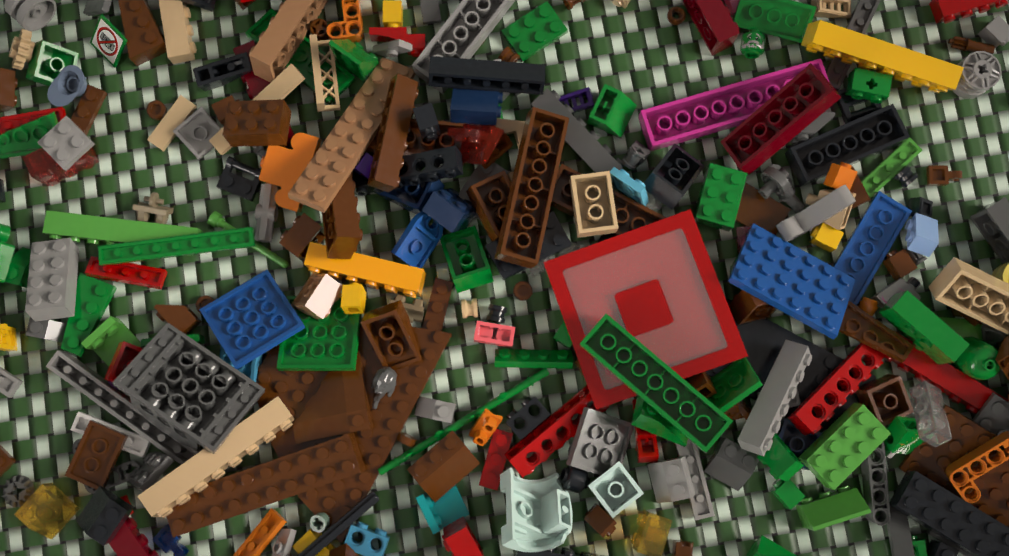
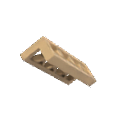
[309,34,340,112]

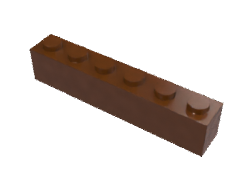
[367,74,419,192]

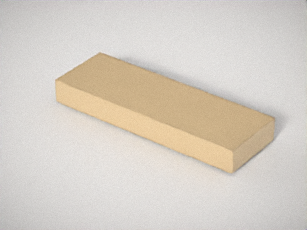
[147,95,197,151]

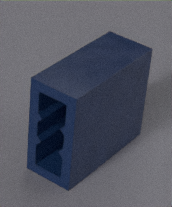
[450,88,503,125]

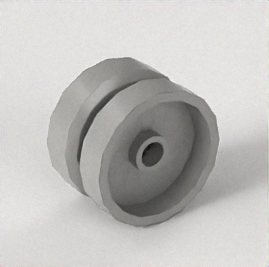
[4,0,57,31]

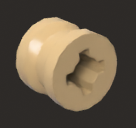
[461,298,478,319]

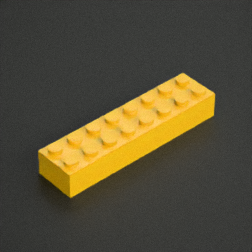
[801,20,964,93]

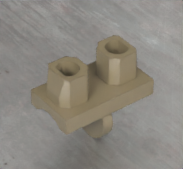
[132,192,173,224]
[389,294,424,323]

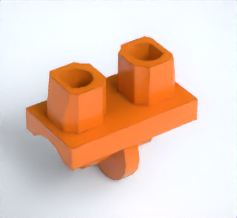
[469,408,503,446]

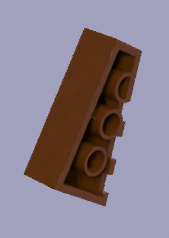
[118,0,167,66]

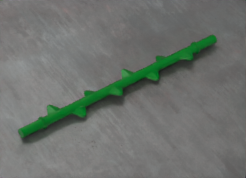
[378,368,550,476]

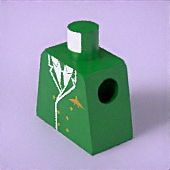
[884,416,932,458]

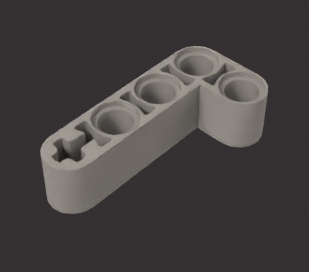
[776,185,856,242]

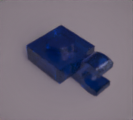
[152,524,189,556]

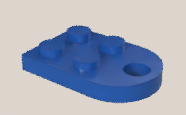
[391,211,443,269]

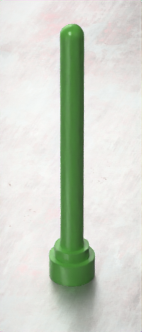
[207,211,289,268]

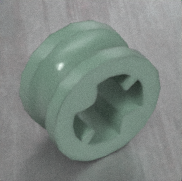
[310,512,330,533]

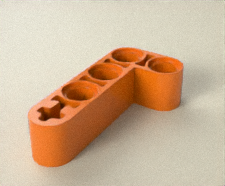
[326,0,364,43]
[945,431,1009,503]

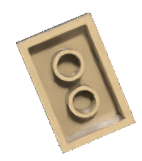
[569,171,618,238]

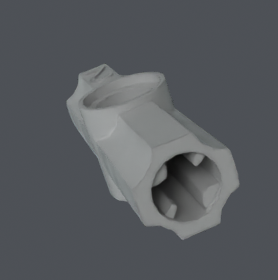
[255,183,279,243]

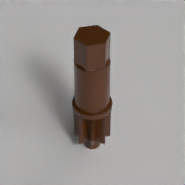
[948,36,995,54]

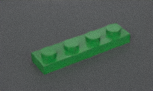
[495,348,573,369]

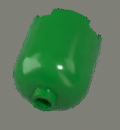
[952,336,1001,380]

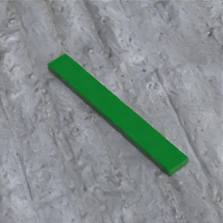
[98,227,255,266]

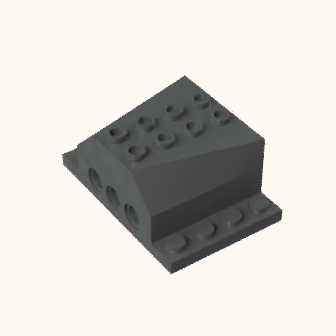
[113,322,265,454]

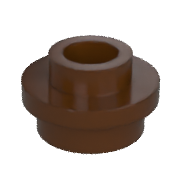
[667,7,686,25]

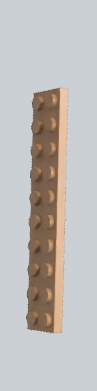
[288,57,416,213]

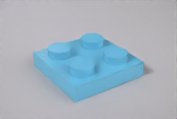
[610,167,649,206]

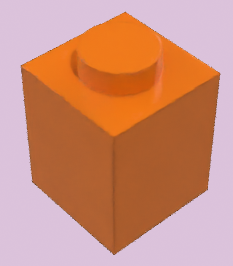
[823,162,857,190]

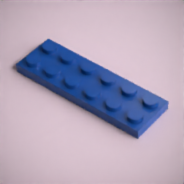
[833,191,912,306]

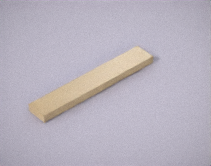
[209,63,305,155]

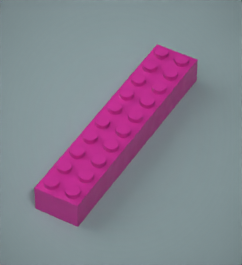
[638,58,829,151]

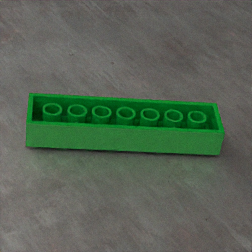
[580,314,733,453]

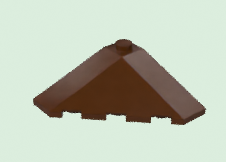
[293,351,373,443]

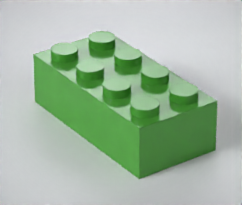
[798,403,891,490]

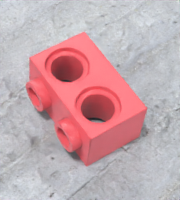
[474,321,516,348]

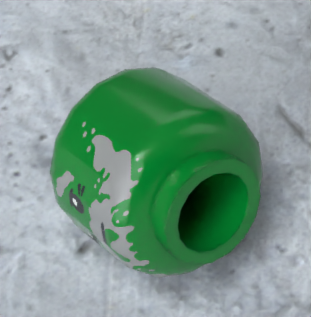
[740,29,766,59]

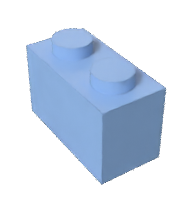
[905,213,939,257]

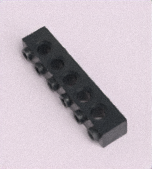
[352,145,463,196]

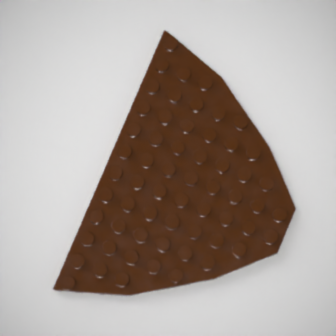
[256,327,452,543]

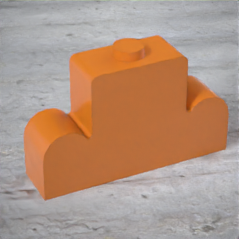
[259,133,322,212]

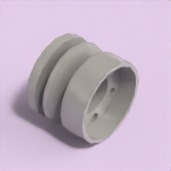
[952,51,1002,99]

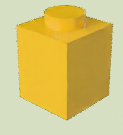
[382,0,403,27]
[810,222,844,252]
[341,283,367,314]

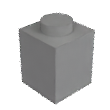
[978,15,1009,48]

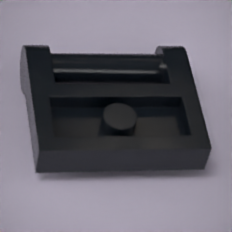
[837,88,882,124]
[216,156,262,202]

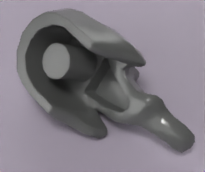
[371,367,397,409]

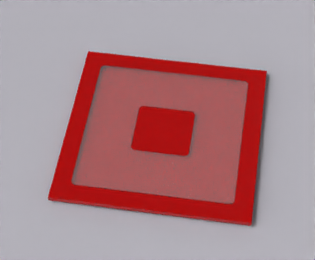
[543,209,748,410]

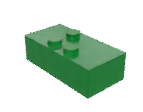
[878,290,970,365]

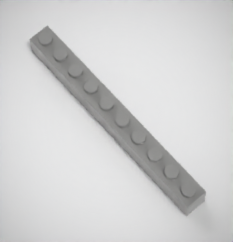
[46,350,202,465]

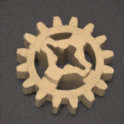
[9,29,35,71]

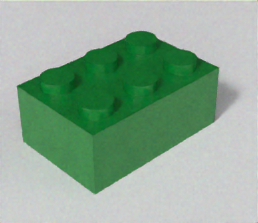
[693,163,748,232]

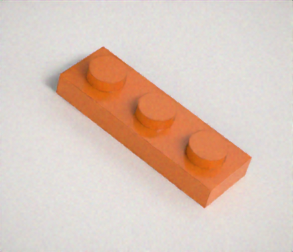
[233,508,287,556]

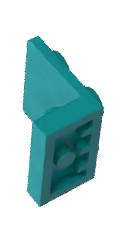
[416,485,469,534]

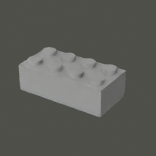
[25,238,79,322]

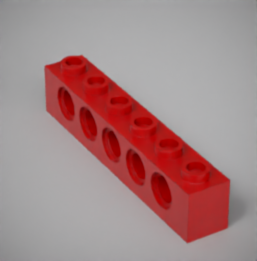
[788,343,886,436]
[504,386,610,477]

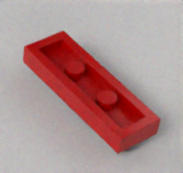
[479,429,513,491]

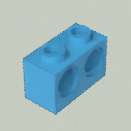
[344,521,391,556]

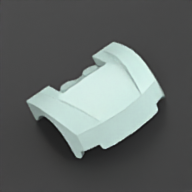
[500,468,573,552]

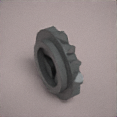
[2,475,35,507]

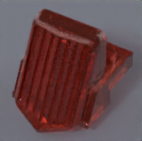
[447,124,504,165]

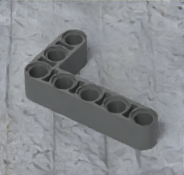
[822,429,891,526]

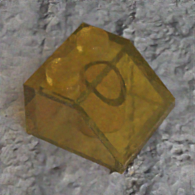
[14,483,80,539]

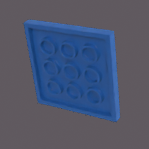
[199,270,305,370]

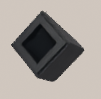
[908,197,933,218]

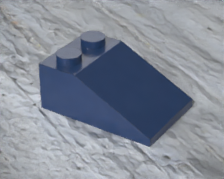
[374,171,445,214]

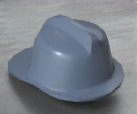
[47,65,87,107]

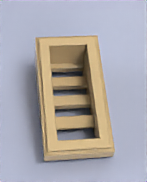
[811,0,851,18]

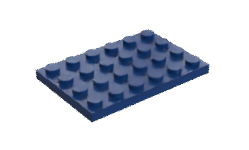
[728,223,855,340]

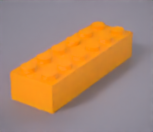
[304,242,426,298]

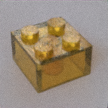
[631,510,672,556]

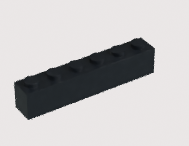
[428,56,545,95]

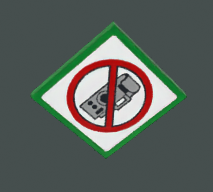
[90,14,128,68]

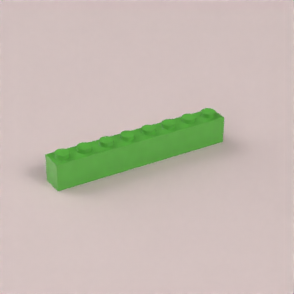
[42,210,203,256]

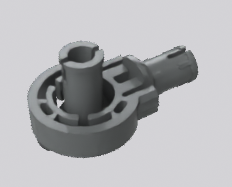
[758,164,805,213]

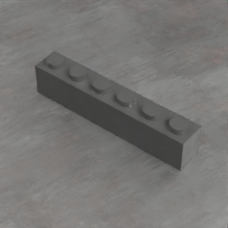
[531,88,625,184]

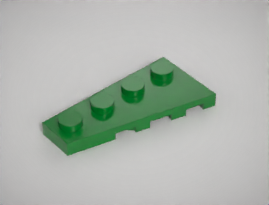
[0,111,58,159]

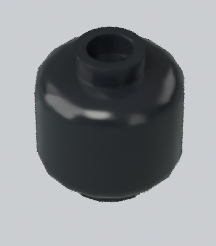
[559,465,590,493]

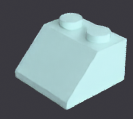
[588,461,644,518]

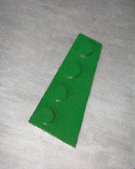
[61,273,117,357]

